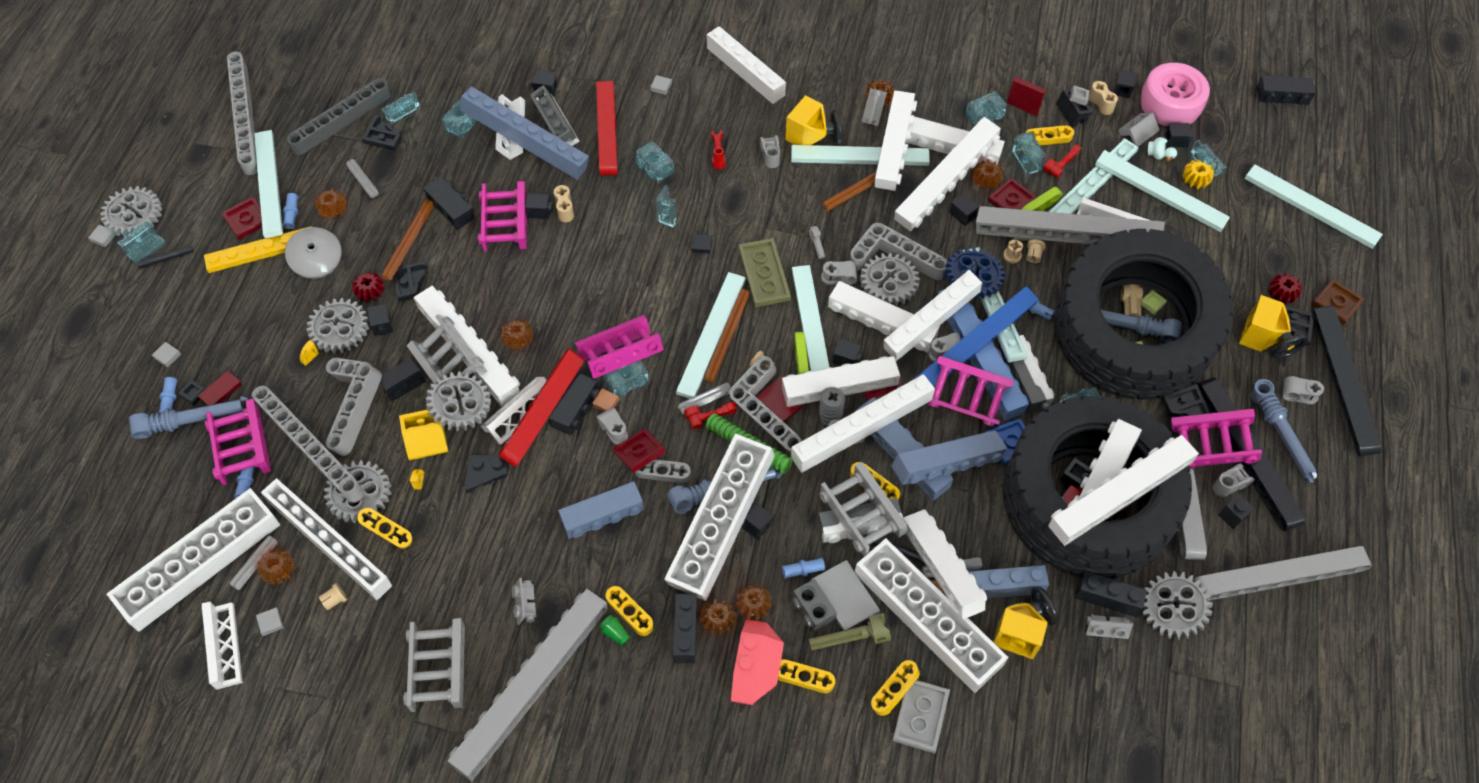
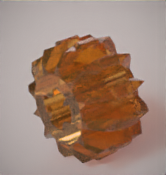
[866,78,894,105]
[973,159,1003,190]
[315,188,346,219]
[501,318,533,350]
[257,548,294,585]
[736,584,772,620]
[700,599,736,636]

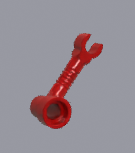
[711,130,726,169]
[1042,144,1082,178]
[684,402,737,429]

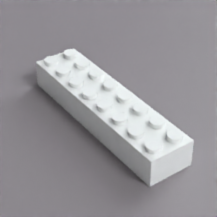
[665,434,774,601]
[107,488,280,632]
[855,539,1008,693]

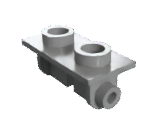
[862,88,887,126]
[512,578,536,625]
[1086,614,1133,639]

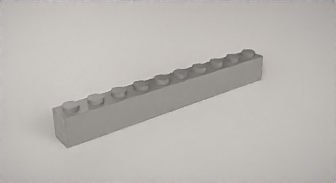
[976,206,1165,244]
[448,589,608,782]

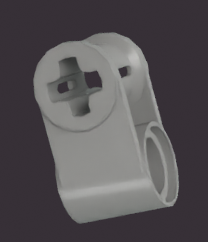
[760,135,780,168]
[821,261,857,285]
[928,332,962,362]
[1283,376,1324,405]
[596,407,628,445]
[1213,463,1254,497]

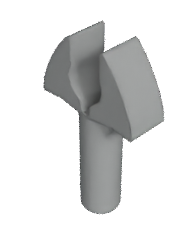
[809,226,825,260]

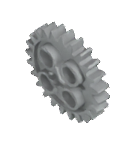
[100,186,162,238]
[860,253,920,306]
[306,298,370,354]
[426,371,491,431]
[324,460,391,523]
[1143,571,1213,640]

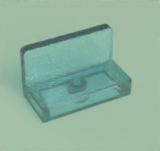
[381,92,420,124]
[1190,140,1227,177]
[656,185,677,227]
[117,221,166,265]

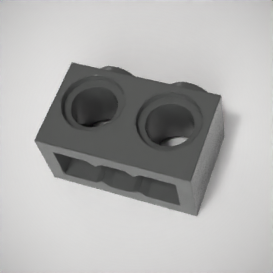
[792,579,837,632]

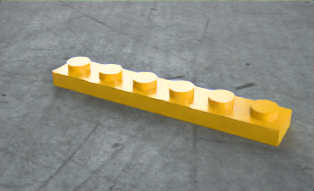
[204,226,312,273]

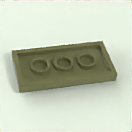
[738,238,791,307]

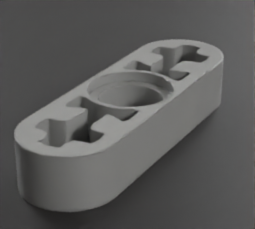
[634,459,691,483]

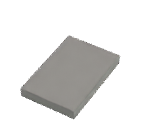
[812,560,880,631]
[892,680,950,754]

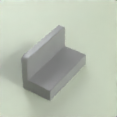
[1118,112,1159,147]

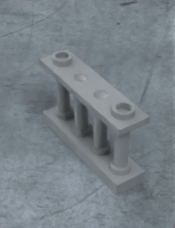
[407,314,487,400]
[819,462,908,557]
[403,618,465,712]

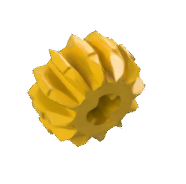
[1182,159,1214,190]

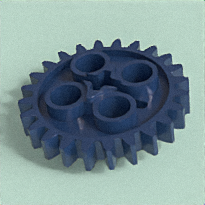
[944,247,1005,300]

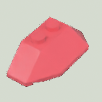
[731,619,784,705]

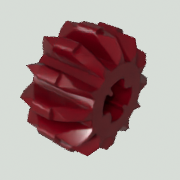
[352,271,385,303]
[1268,273,1303,305]

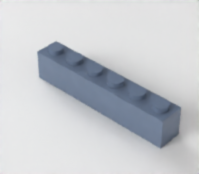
[856,397,953,501]
[891,430,1007,485]

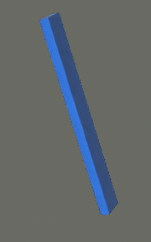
[913,286,1039,388]

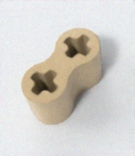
[1089,81,1118,115]
[554,185,574,222]

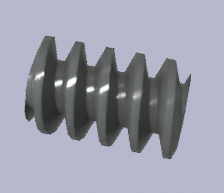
[819,387,845,425]

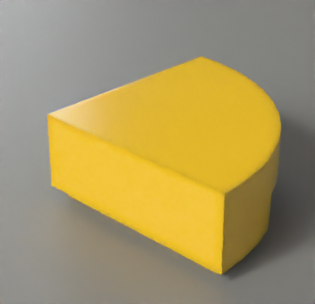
[300,340,319,365]
[410,469,425,490]

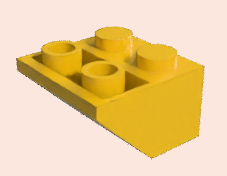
[399,410,448,460]

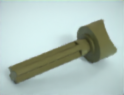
[809,613,891,651]

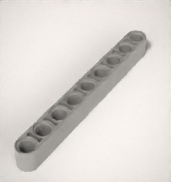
[227,52,258,175]
[252,386,364,502]
[1193,546,1372,601]

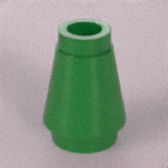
[599,615,630,646]

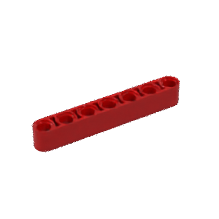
[596,81,618,176]
[498,348,585,467]

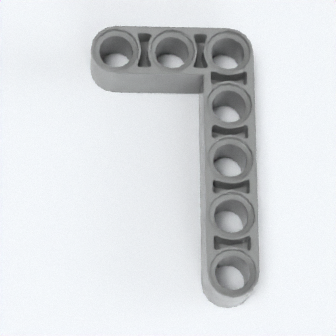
[850,223,948,280]
[729,356,802,454]
[326,358,382,457]

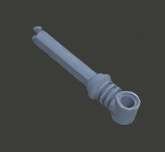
[1101,309,1183,343]
[1250,379,1317,483]
[129,396,248,439]
[668,466,782,514]

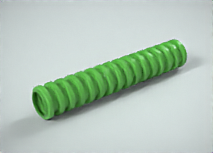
[706,413,792,473]

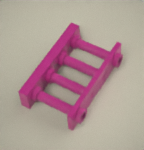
[478,181,527,252]
[575,315,664,379]
[927,356,1014,427]
[205,399,271,486]
[1171,409,1262,468]

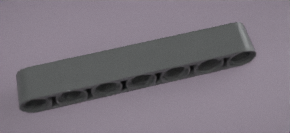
[287,78,391,155]

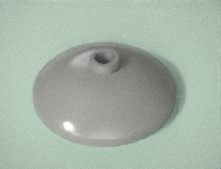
[285,227,342,279]

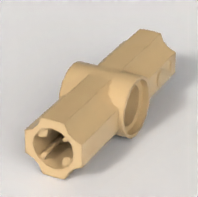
[1120,284,1143,317]

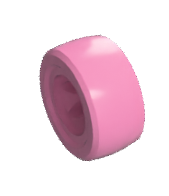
[1140,62,1210,127]

